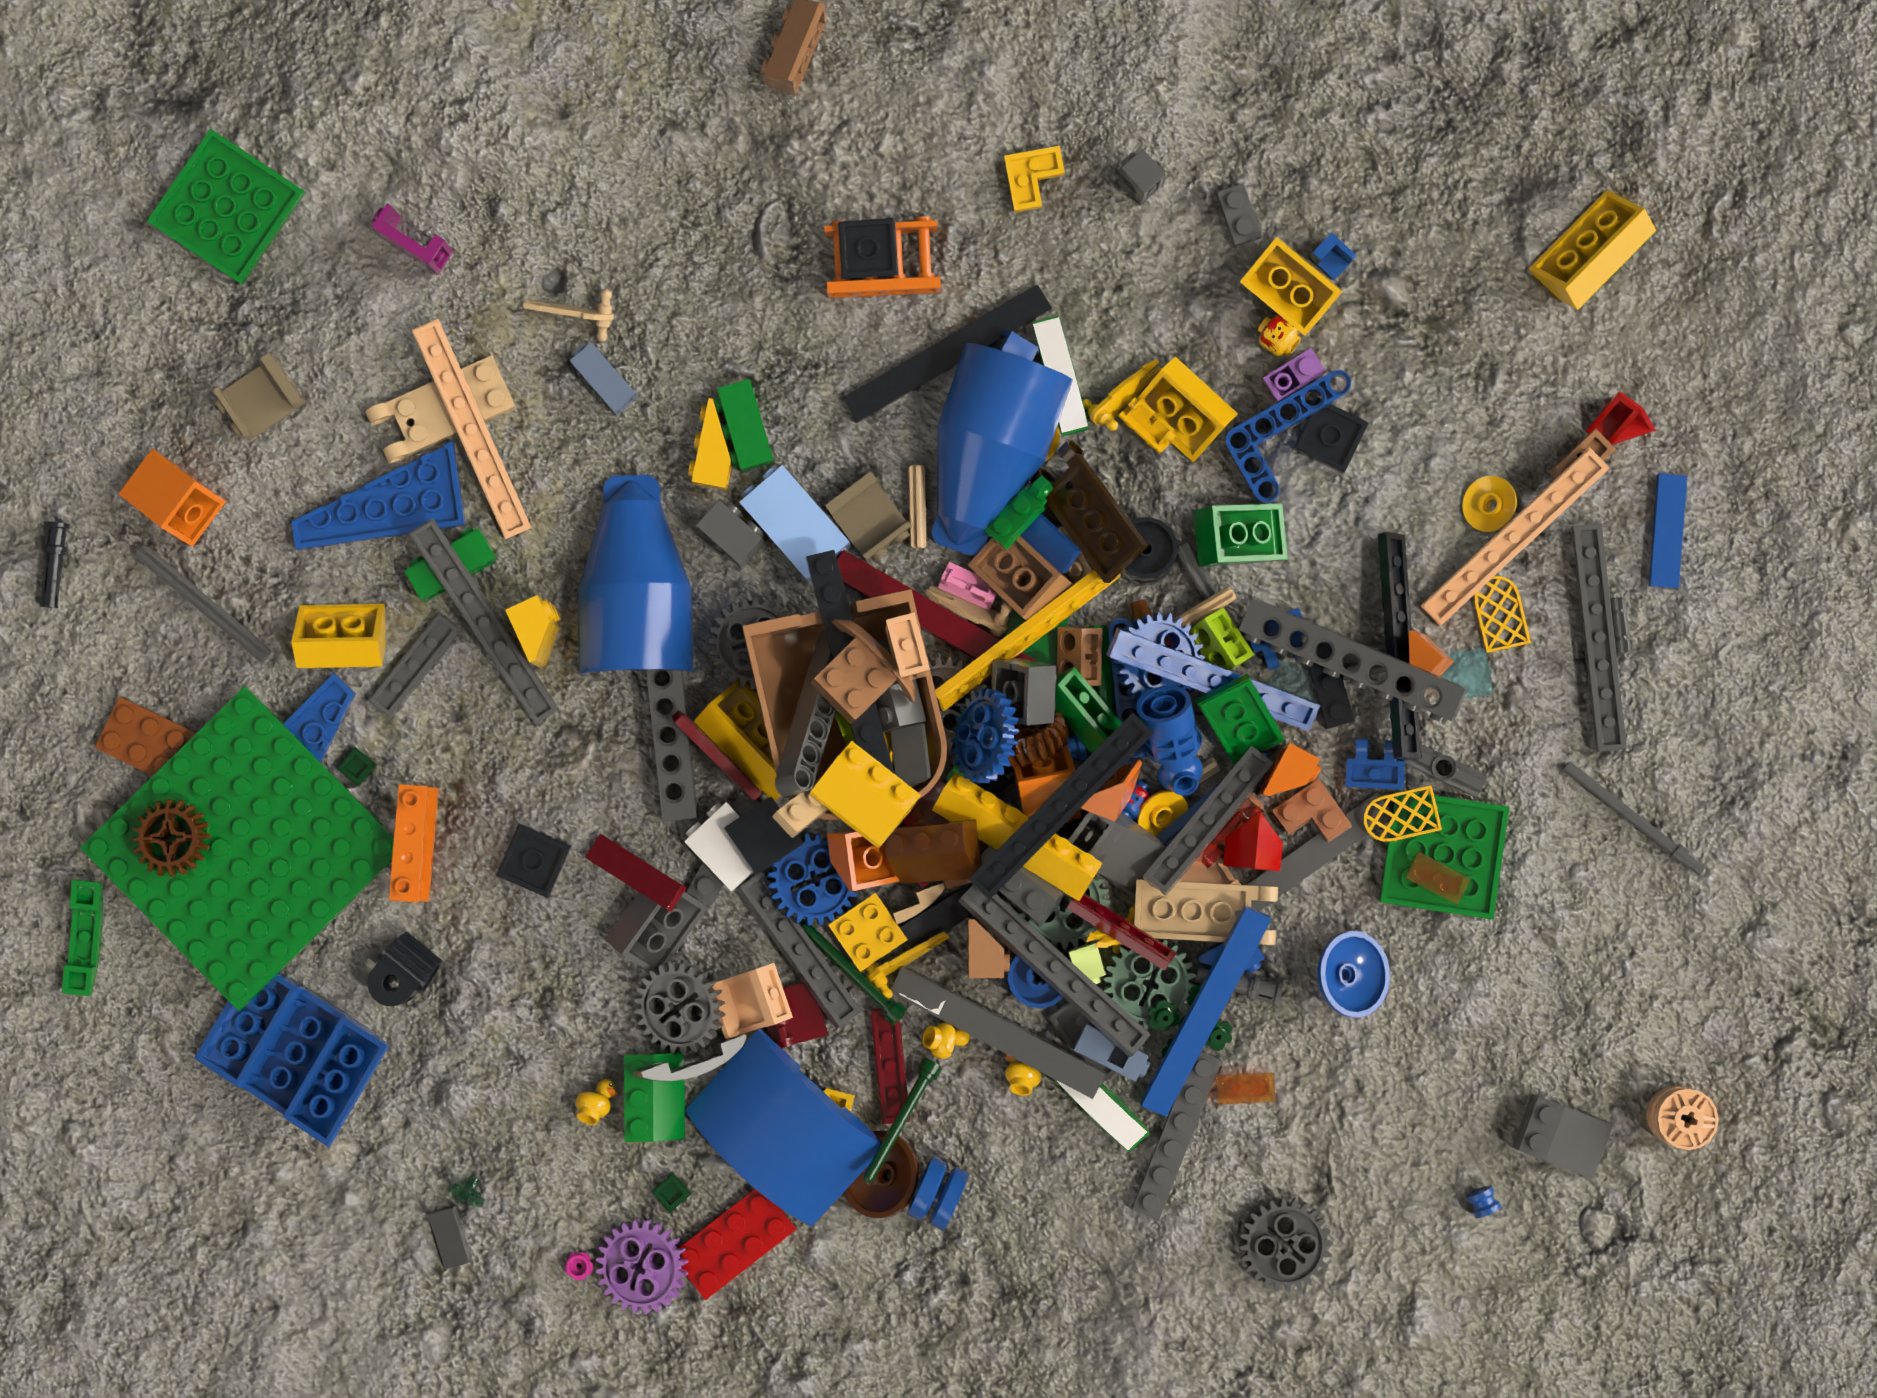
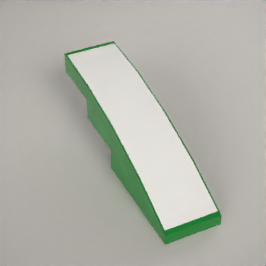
[1032,315,1089,437]
[1054,1049,1151,1152]

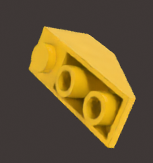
[688,398,732,491]

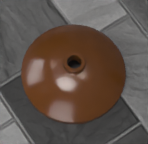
[844,1131,919,1218]

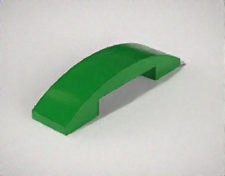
[62,879,103,996]

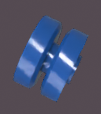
[1007,954,1063,1009]
[907,1156,969,1231]

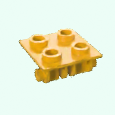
[828,893,908,972]

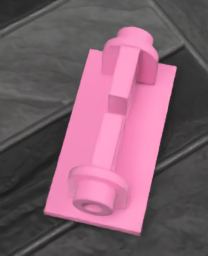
[938,562,997,610]

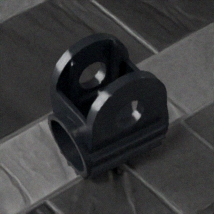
[368,932,442,1006]

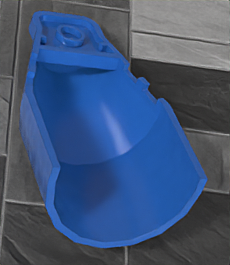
[932,342,1073,556]
[577,475,694,676]

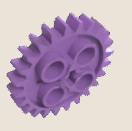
[596,1219,688,1314]

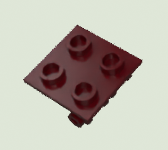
[767,983,828,1048]

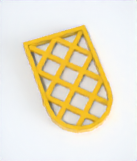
[1474,576,1531,653]
[1363,785,1442,841]

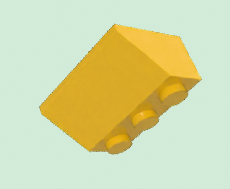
[1240,237,1343,336]
[1137,356,1238,463]
[506,595,561,668]
[291,604,386,668]
[809,741,921,849]

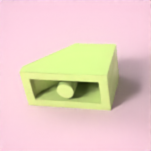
[1066,942,1106,984]

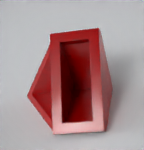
[1586,391,1656,445]
[1223,812,1283,871]

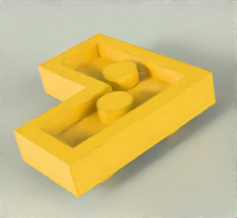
[1004,146,1065,213]

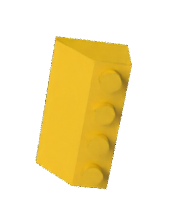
[1529,190,1656,310]
[694,680,781,801]

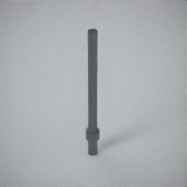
[1563,761,1706,876]

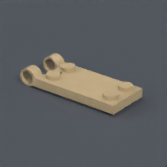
[365,355,516,464]
[1134,879,1278,945]

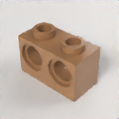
[1548,429,1616,479]
[1057,626,1102,686]

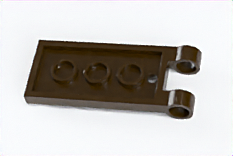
[1030,439,1148,583]

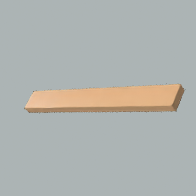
[412,319,532,539]
[1420,447,1610,626]

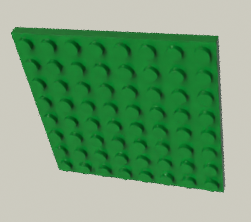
[80,686,394,1011]

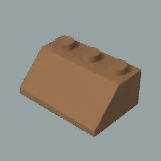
[760,0,827,96]
[968,918,1010,978]

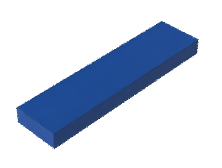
[1648,473,1688,589]

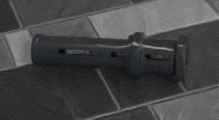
[39,521,70,608]

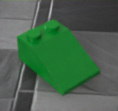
[1193,503,1288,567]

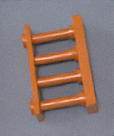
[824,217,941,299]
[389,784,439,902]

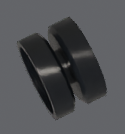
[1120,517,1178,586]

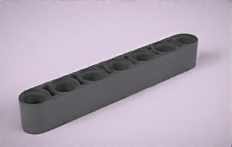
[775,629,836,797]

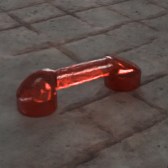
[1201,805,1264,868]

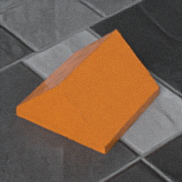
[1409,631,1454,691]
[1081,759,1142,822]

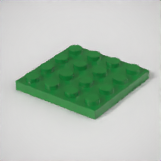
[147,128,306,285]
[1379,789,1510,920]

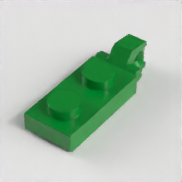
[984,476,1054,550]

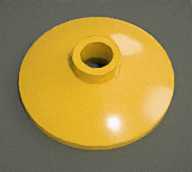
[1462,475,1517,532]
[1137,790,1188,837]

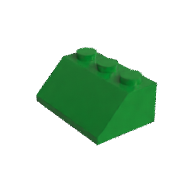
[624,1052,685,1142]

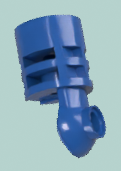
[1136,685,1203,796]

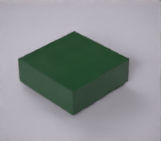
[336,747,378,787]
[651,1172,692,1213]

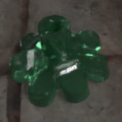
[448,1176,484,1207]

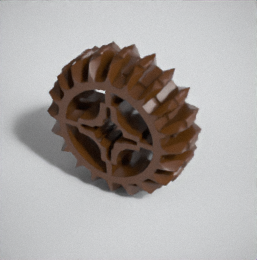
[1008,711,1069,766]
[131,799,212,877]

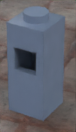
[570,343,638,416]
[1073,1023,1150,1082]

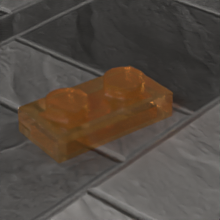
[1405,852,1471,905]
[1216,1072,1276,1105]

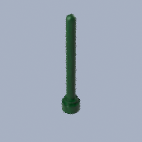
[801,922,908,1026]
[863,1058,942,1183]

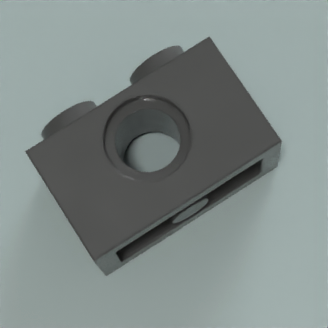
[1118,149,1166,205]

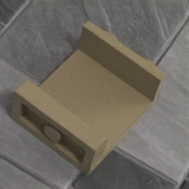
[213,352,307,441]
[825,471,912,562]

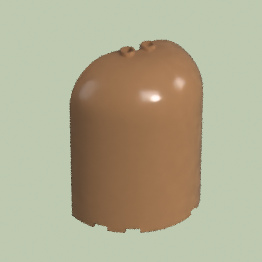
[742,589,947,820]

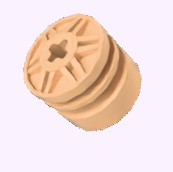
[1646,1085,1719,1150]

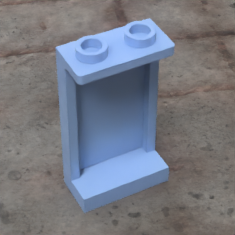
[739,465,850,582]

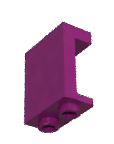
[372,204,454,275]

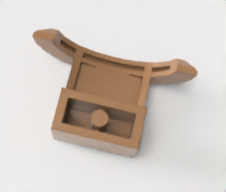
[810,619,915,724]

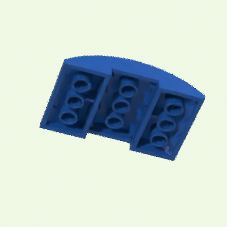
[194,973,389,1147]
[685,1028,882,1227]

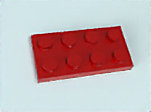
[677,1189,797,1300]

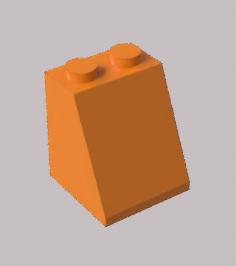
[118,448,227,547]
[1013,745,1082,823]

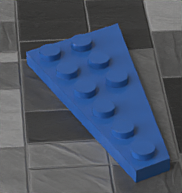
[292,441,466,551]
[283,673,356,762]

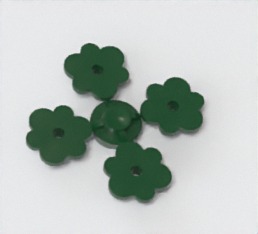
[1149,984,1232,1057]

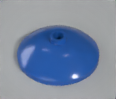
[1317,931,1390,1018]

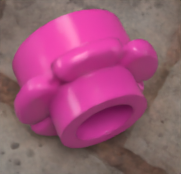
[565,1252,593,1280]

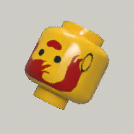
[1258,315,1301,357]

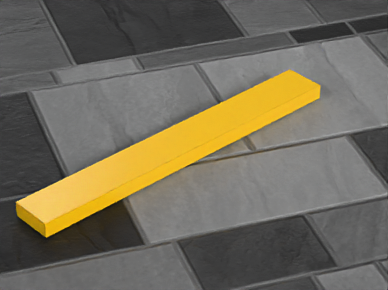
[935,570,1121,711]

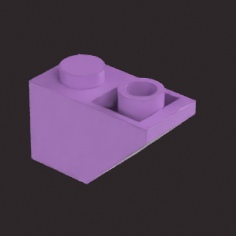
[1263,348,1326,402]

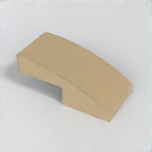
[893,883,945,924]

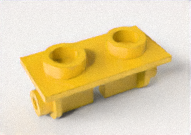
[1118,397,1177,454]

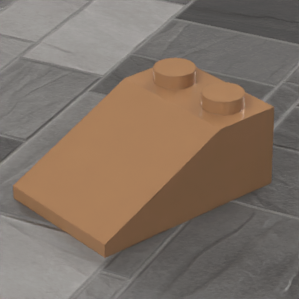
[968,536,1073,620]

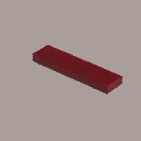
[672,710,761,801]
[585,834,687,912]
[1067,894,1176,971]
[870,1008,911,1124]

